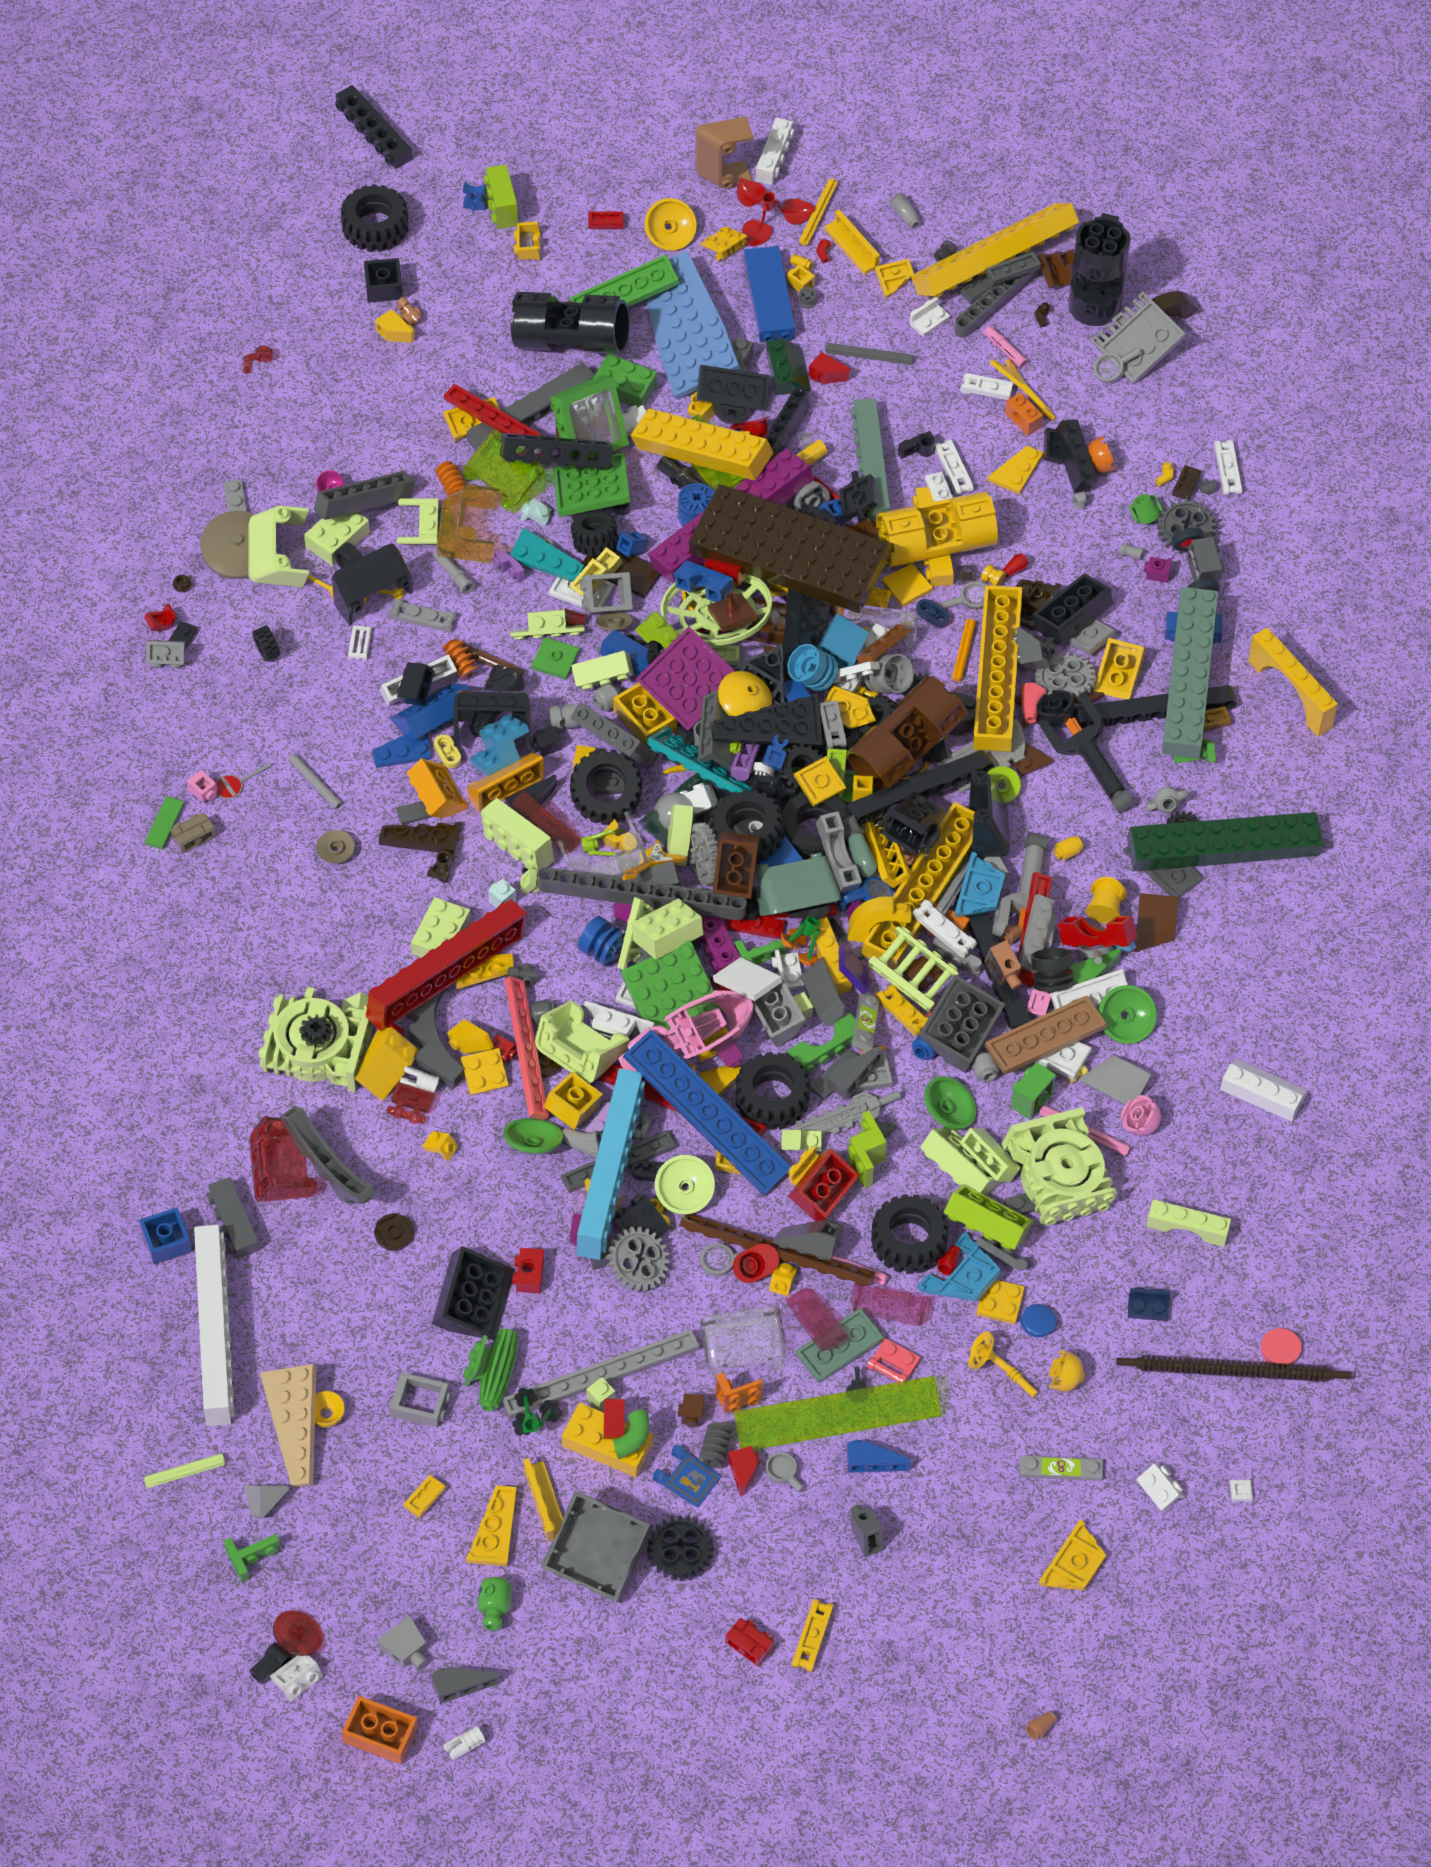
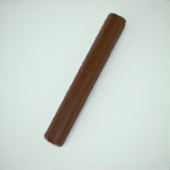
[462,643,524,677]

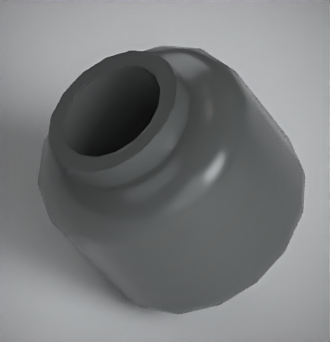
[530,999,557,1026]

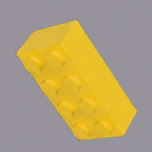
[561,1402,654,1478]

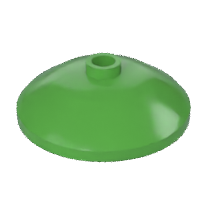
[1098,985,1157,1044]
[924,1076,976,1130]
[503,1118,563,1154]

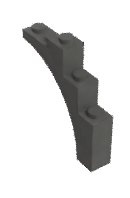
[405,987,464,1090]
[279,1106,376,1204]

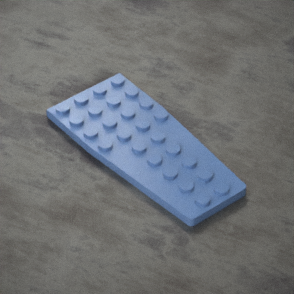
[646,251,741,399]

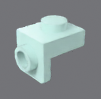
[520,498,552,525]

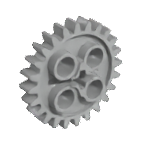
[1035,652,1096,702]
[688,823,718,885]
[605,1227,670,1292]

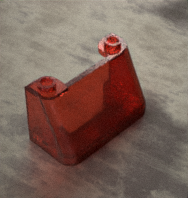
[249,1116,317,1202]

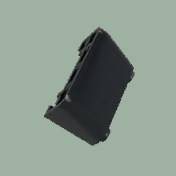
[969,771,1010,857]

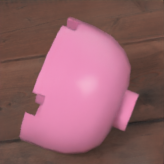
[1121,1095,1161,1136]

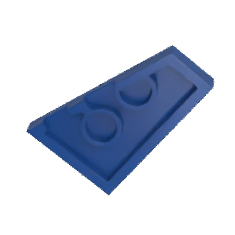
[373,733,432,768]

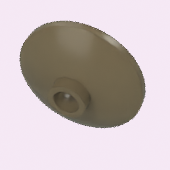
[596,612,633,632]
[316,830,355,864]

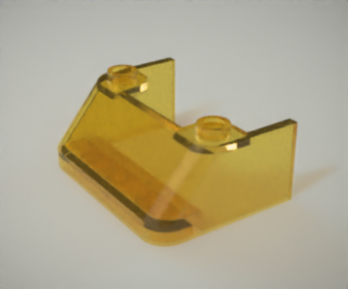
[436,485,500,563]

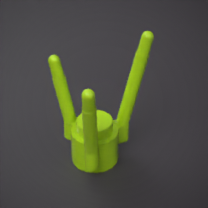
[581,828,624,857]

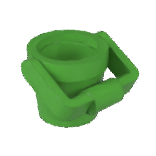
[1129,494,1163,524]

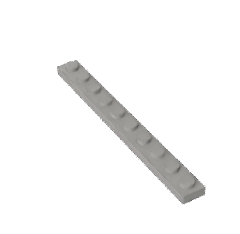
[502,1329,699,1419]

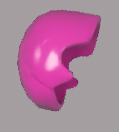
[316,470,345,492]

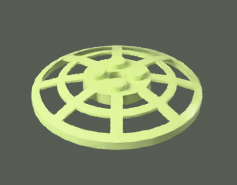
[661,575,772,646]

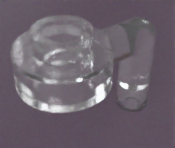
[792,428,814,450]

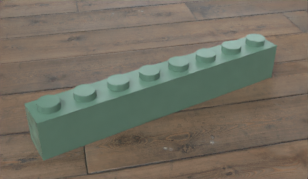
[851,398,890,521]

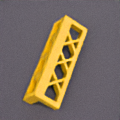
[824,209,880,275]
[864,821,911,888]
[523,1458,563,1542]

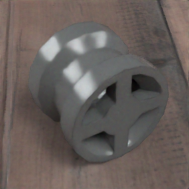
[799,287,817,309]

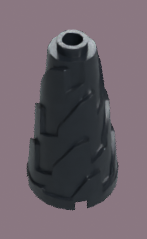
[470,665,526,737]

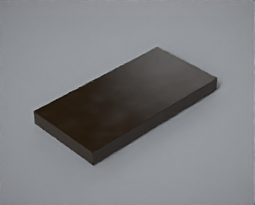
[581,547,661,598]

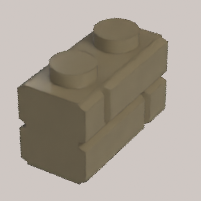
[170,812,216,854]

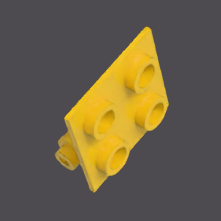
[700,226,747,261]

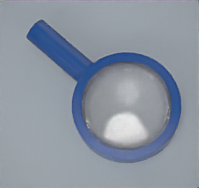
[844,877,893,903]

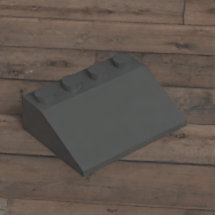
[919,975,1005,1073]

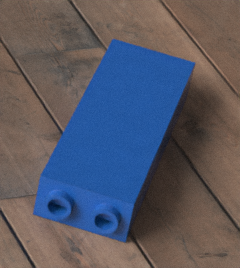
[744,246,795,343]

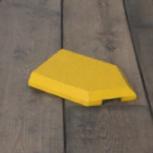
[819,685,876,729]

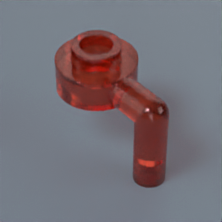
[243,345,273,374]

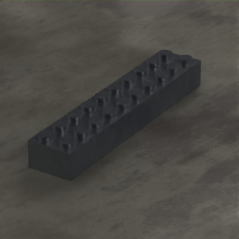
[783,504,837,674]

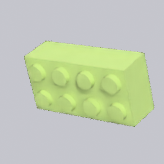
[480,798,555,874]

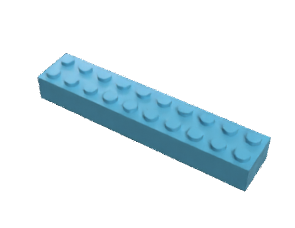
[576,1068,645,1260]

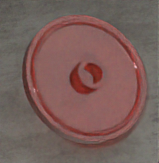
[272,1610,323,1656]

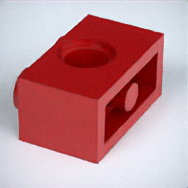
[512,1247,544,1294]

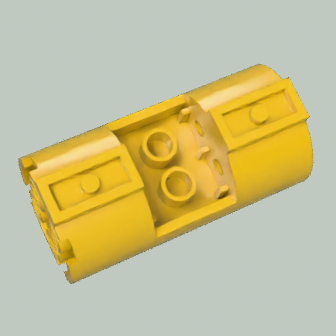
[876,491,998,568]

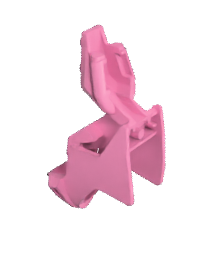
[618,990,753,1072]

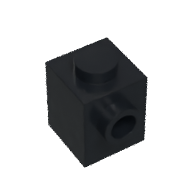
[531,726,562,757]

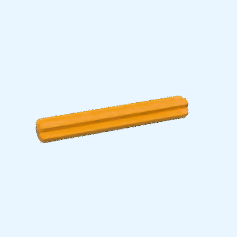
[952,619,976,682]

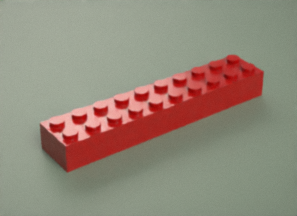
[365,899,527,1031]

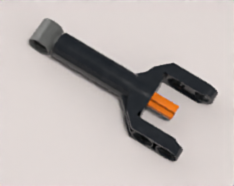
[1037,691,1135,813]

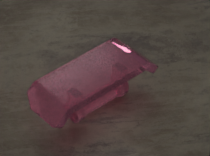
[850,1283,932,1326]
[785,1288,848,1351]

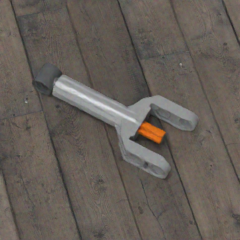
[992,831,1056,949]

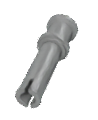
[432,549,475,595]

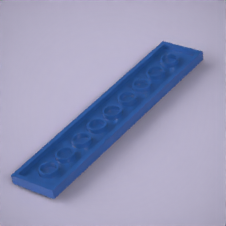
[623,1029,791,1196]

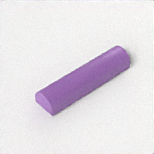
[731,743,762,781]

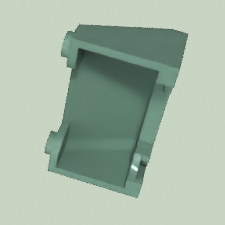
[754,853,842,916]

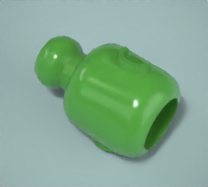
[476,1577,513,1631]

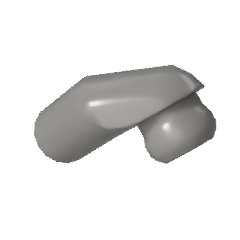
[634,1112,650,1140]

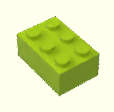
[483,164,518,230]

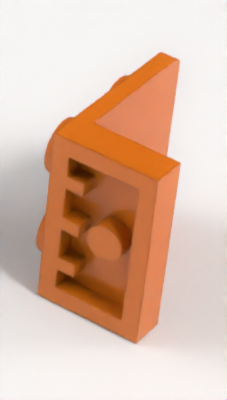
[715,1373,763,1413]

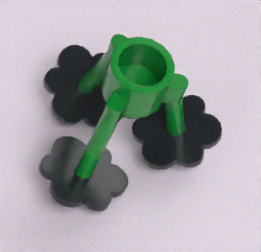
[512,1388,562,1436]

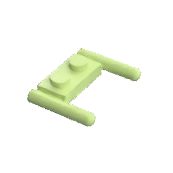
[397,498,438,544]

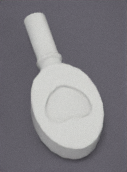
[751,762,775,776]

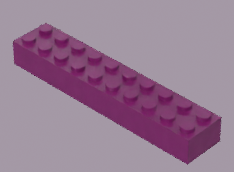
[648,448,814,584]

